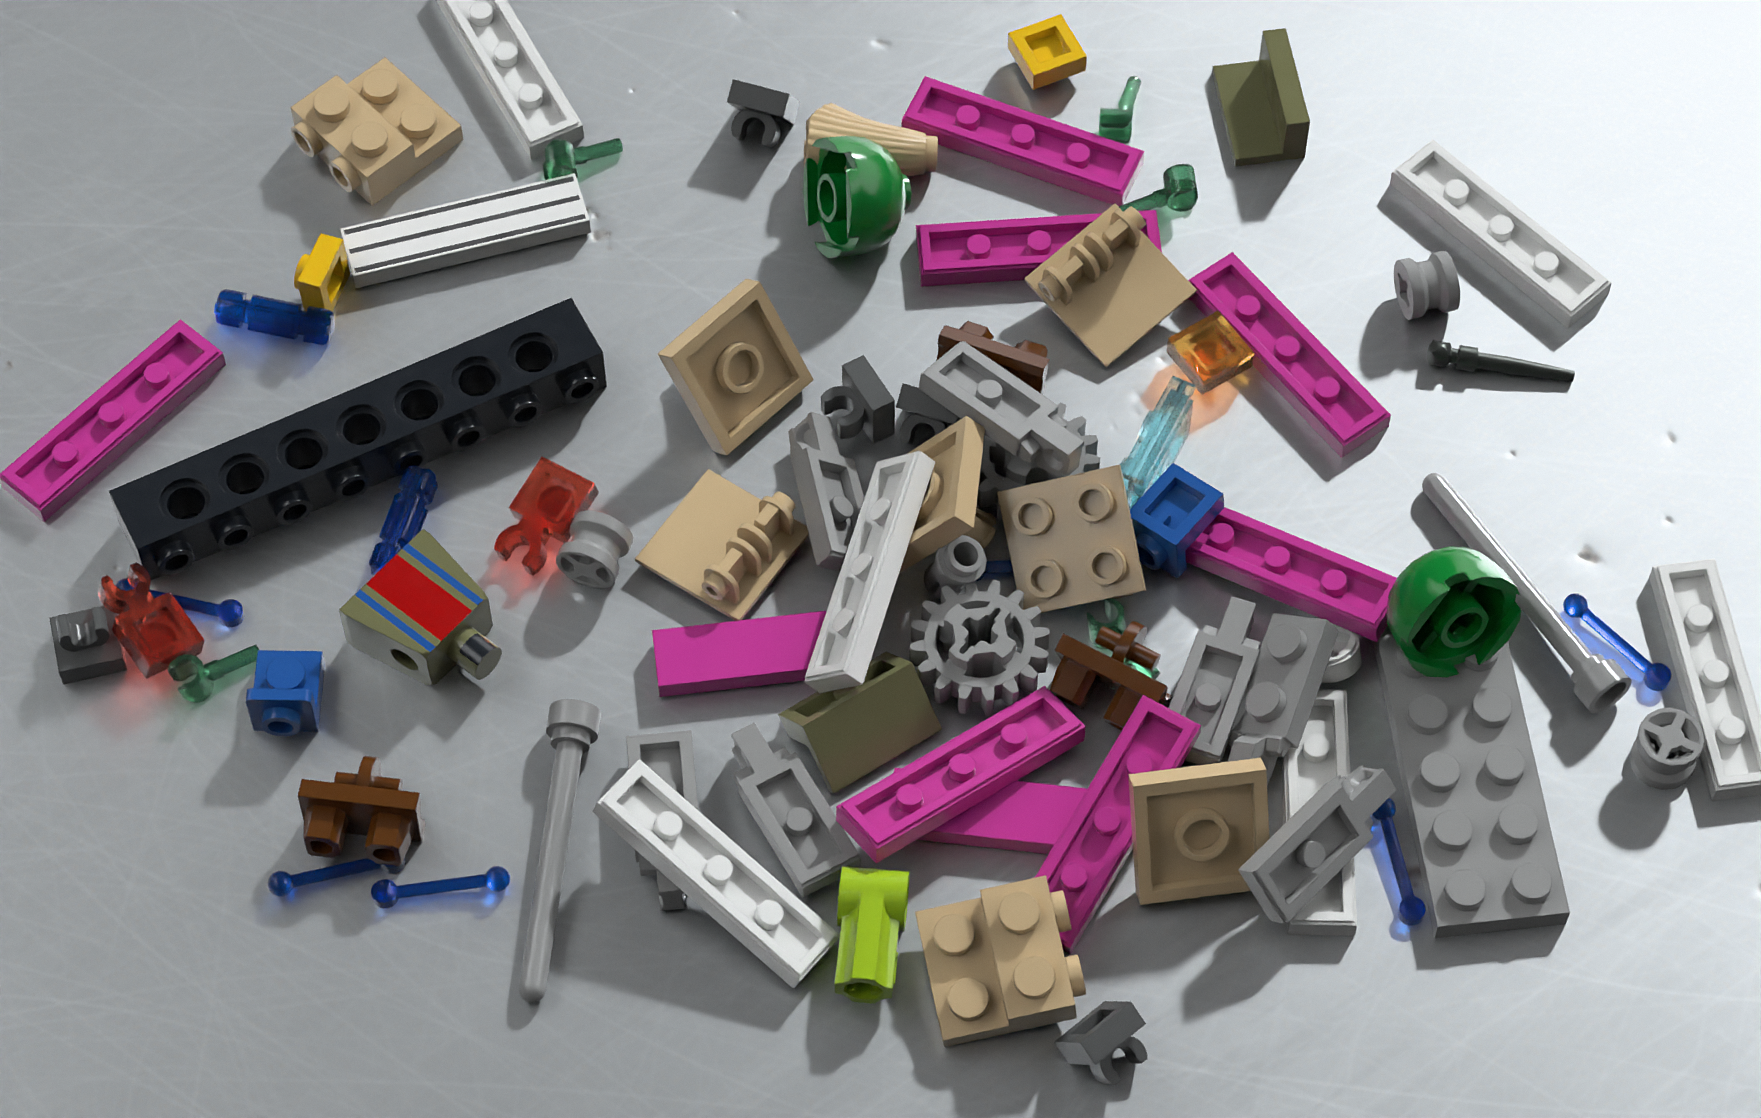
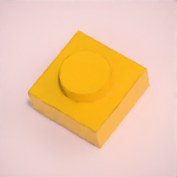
[1008,14,1087,90]
[294,233,350,322]

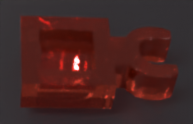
[494,456,599,576]
[98,562,205,679]

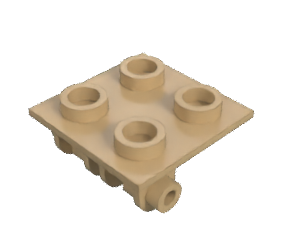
[1024,204,1197,368]
[997,465,1146,613]
[635,469,809,621]

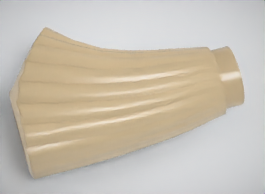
[803,103,938,176]

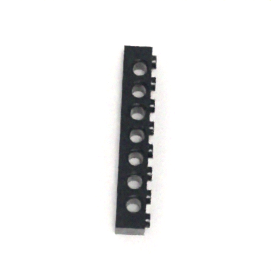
[109,298,607,582]

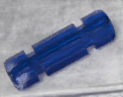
[214,289,335,345]
[369,465,438,576]

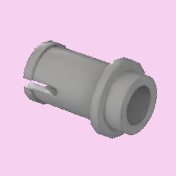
[924,535,987,599]

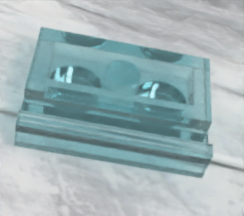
[1120,375,1196,509]

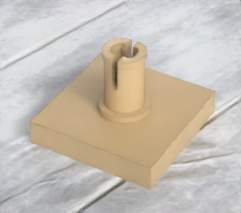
[658,279,814,456]
[899,416,996,573]
[1128,758,1270,905]

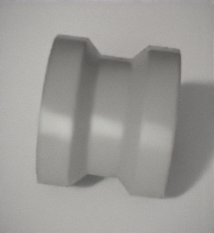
[1394,250,1460,320]
[556,510,633,589]
[1630,708,1705,790]

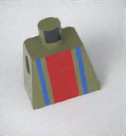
[339,529,502,685]

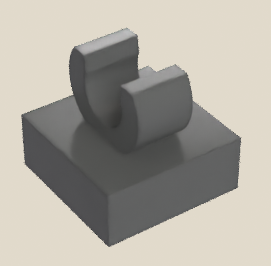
[727,79,800,148]
[821,355,895,444]
[896,383,961,445]
[49,604,127,685]
[1054,1001,1148,1085]

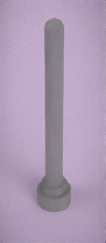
[1422,473,1632,713]
[519,699,601,1003]

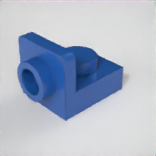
[1130,463,1225,578]
[245,650,325,737]

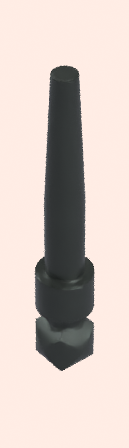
[1427,340,1575,382]

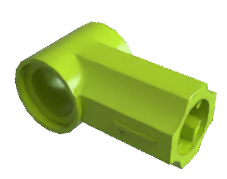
[835,866,910,1004]

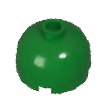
[803,136,912,258]
[1387,546,1522,678]

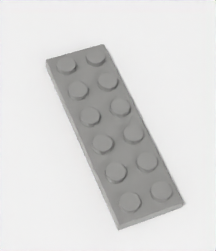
[1372,626,1570,938]

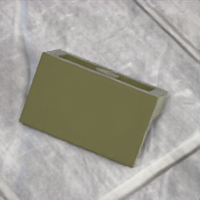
[1212,28,1310,167]
[778,652,942,793]

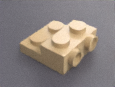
[290,57,463,206]
[915,875,1086,1047]

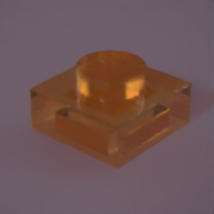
[1166,311,1254,395]

